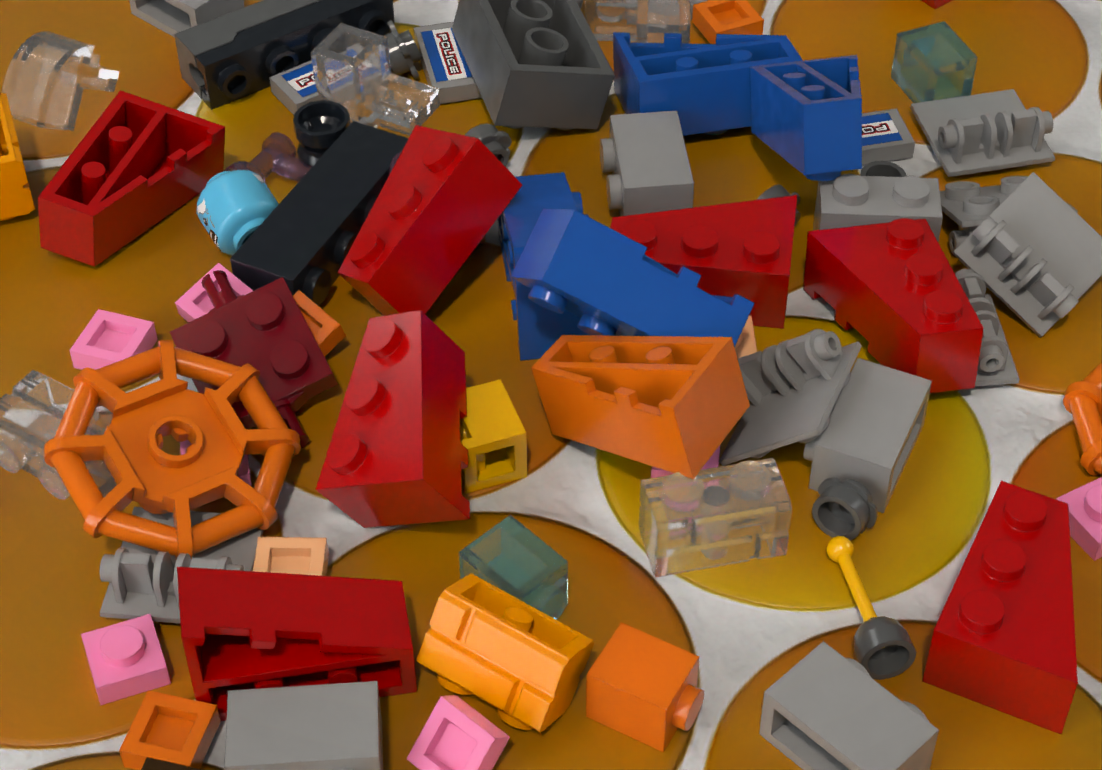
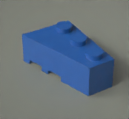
[613,32,803,136]
[750,55,862,181]
[497,172,589,361]
[511,209,755,347]

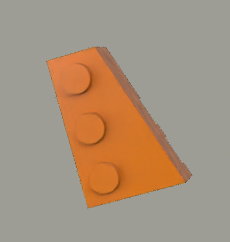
[531,335,750,479]

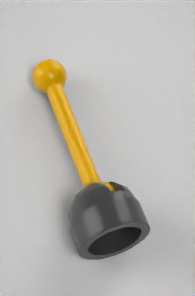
[826,536,916,680]

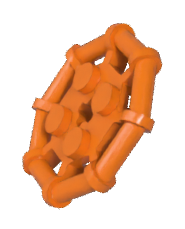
[44,340,301,560]

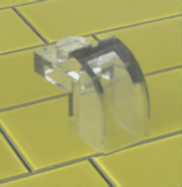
[585,0,691,44]
[311,23,440,136]
[1,31,119,131]

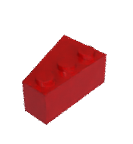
[38,90,225,267]
[338,125,522,316]
[610,195,797,329]
[803,218,984,393]
[315,310,470,528]
[922,481,1078,735]
[177,567,417,722]

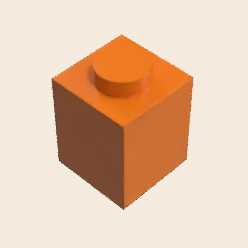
[586,622,704,752]

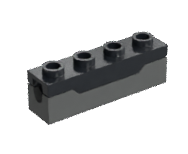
[174,0,395,110]

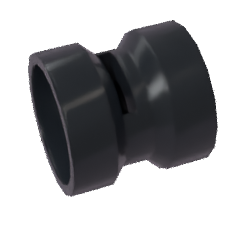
[293,100,350,174]

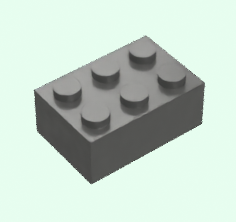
[452,0,615,131]

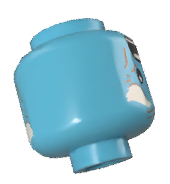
[196,170,279,256]

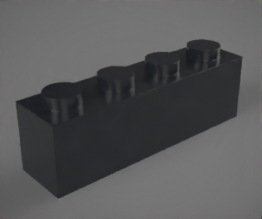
[230,121,409,305]

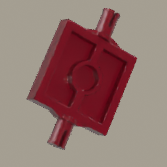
[170,270,338,448]

